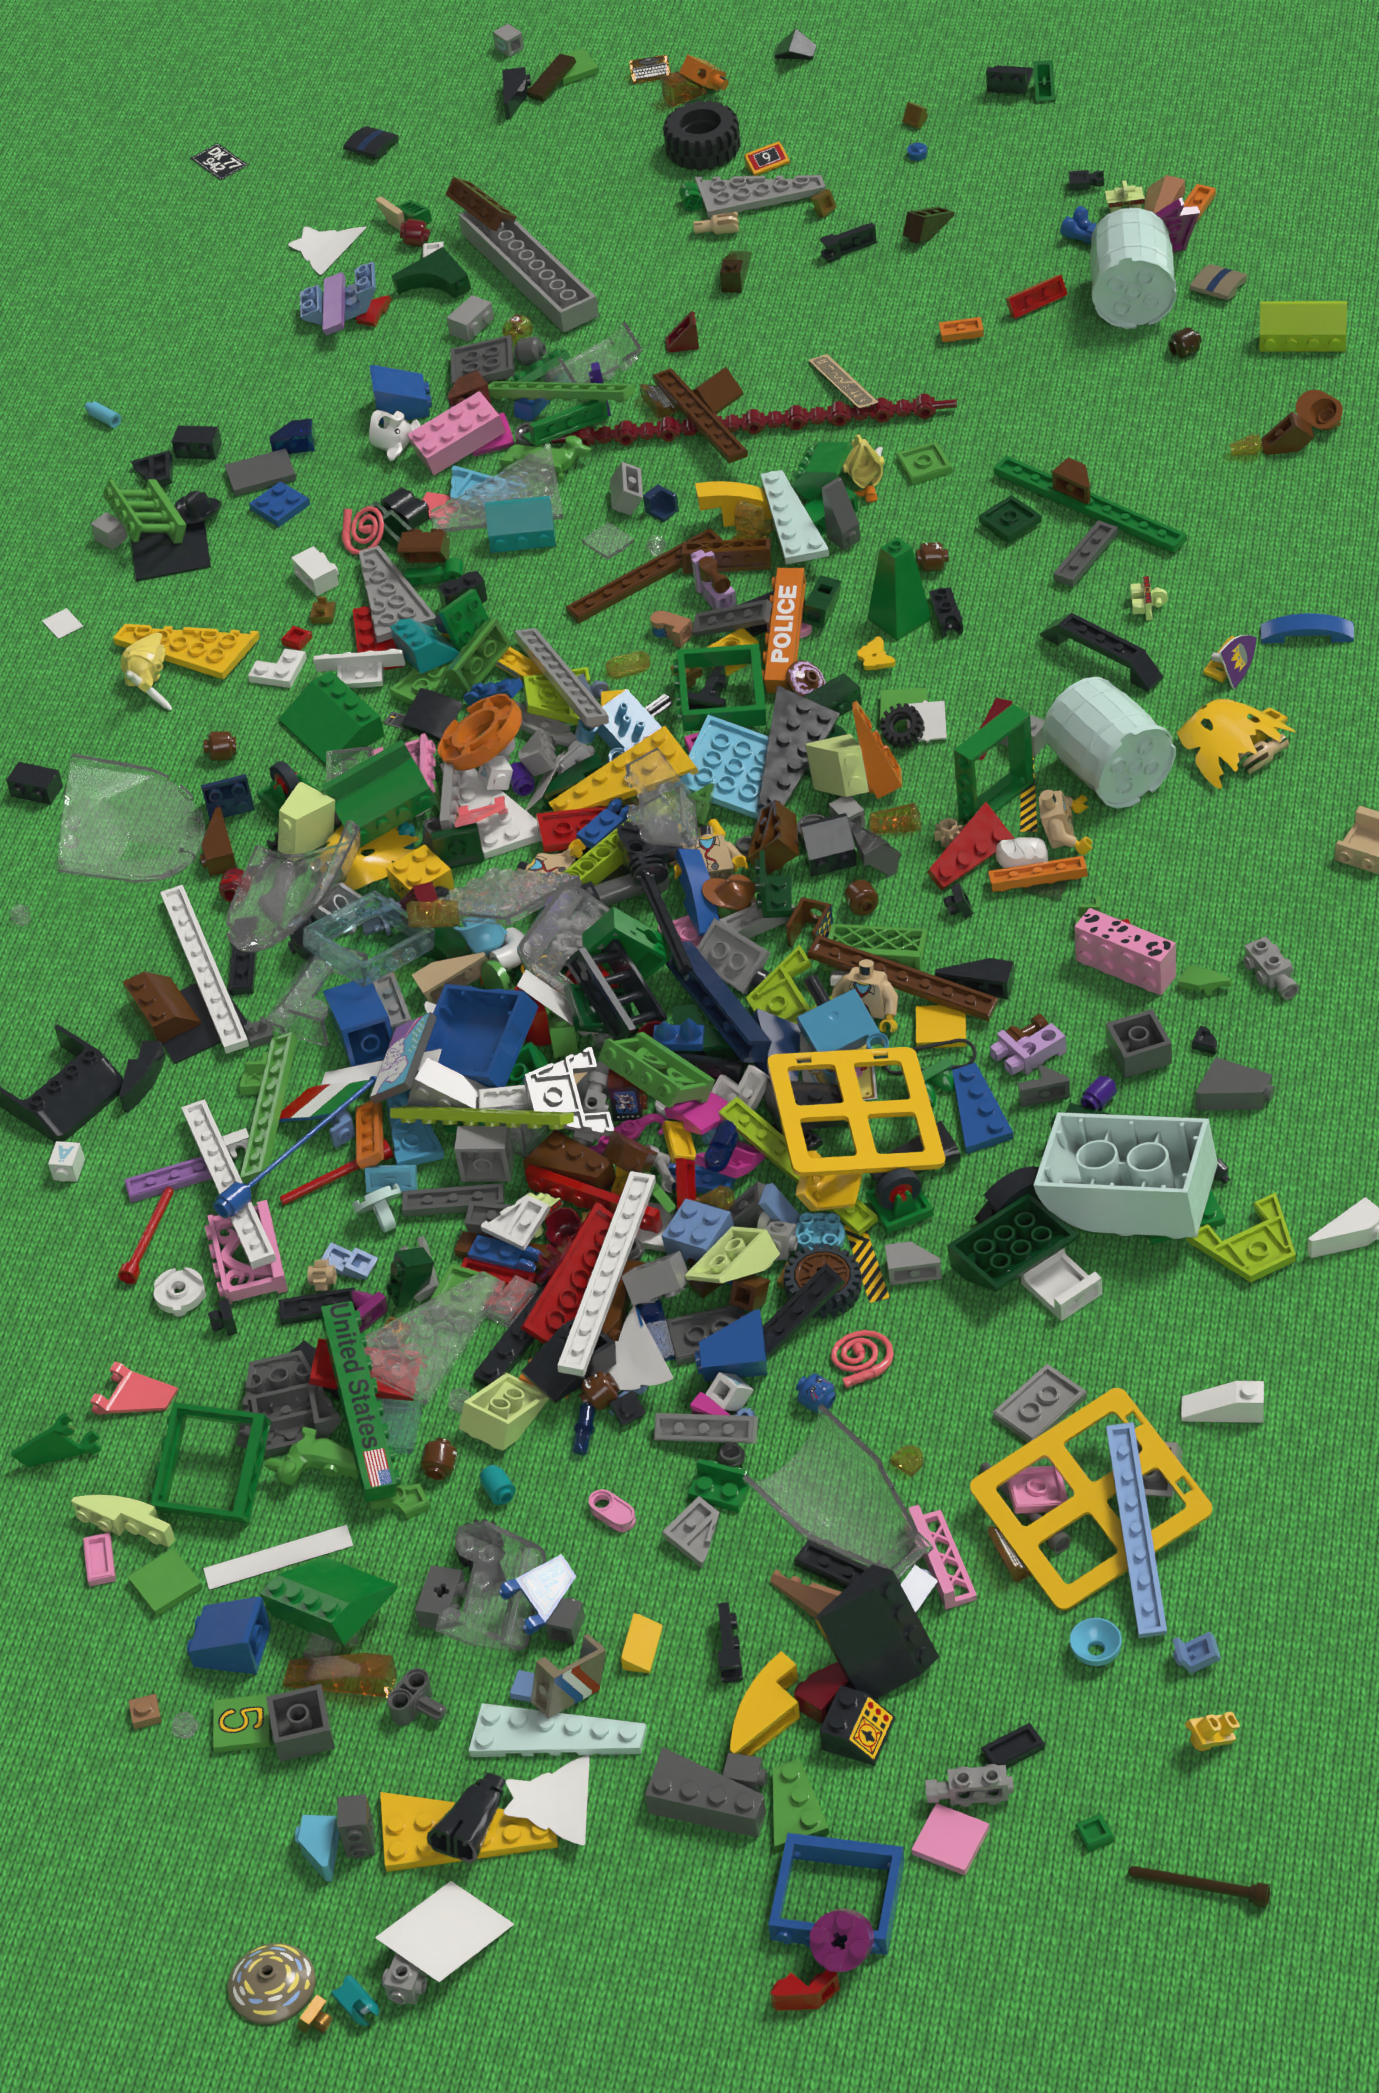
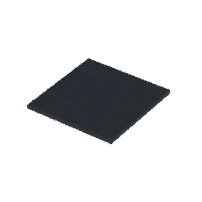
[131,522,211,581]
[162,983,247,1064]

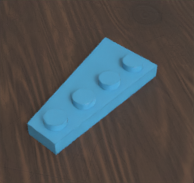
[386,1089,444,1165]

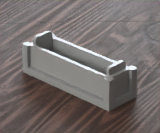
[719,904,795,939]

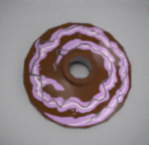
[786,660,826,702]

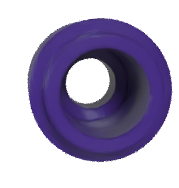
[510,762,535,796]
[1080,1076,1117,1111]

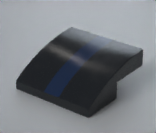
[343,126,399,158]

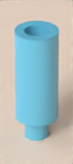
[85,402,121,428]

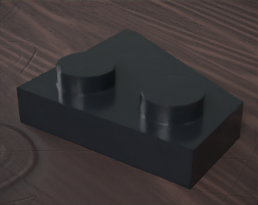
[131,450,173,487]

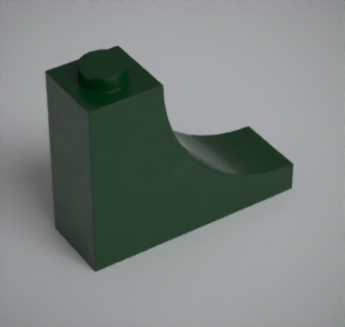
[391,247,471,298]
[386,913,473,961]
[672,1004,741,1060]

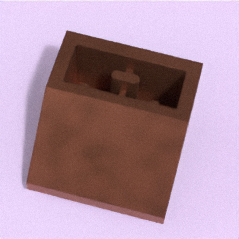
[447,370,491,408]

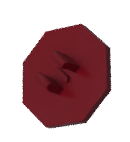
[537,1236,572,1284]

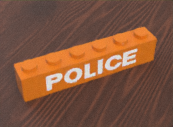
[762,568,806,693]

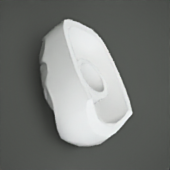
[995,837,1048,868]

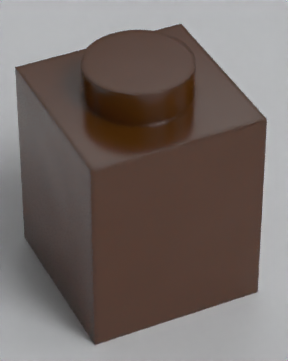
[729,1274,770,1312]

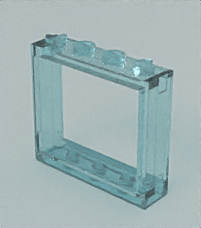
[303,890,435,987]

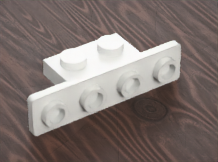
[313,649,405,688]

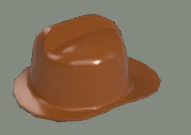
[1296,389,1343,431]
[702,874,756,911]

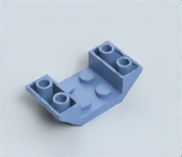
[300,262,376,325]

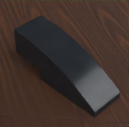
[119,1041,166,1112]

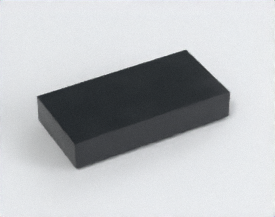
[980,1723,1045,1769]

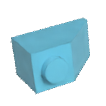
[295,1815,340,1881]

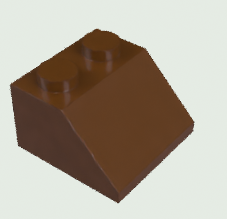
[397,529,450,563]

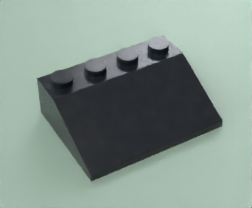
[814,1564,939,1700]

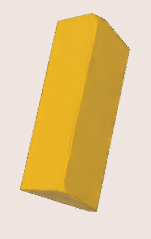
[621,1613,663,1674]

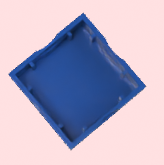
[416,984,538,1088]

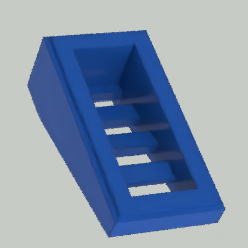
[514,398,550,421]

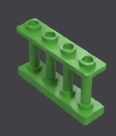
[103,479,186,543]

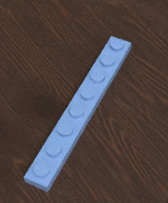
[1106,1422,1167,1638]

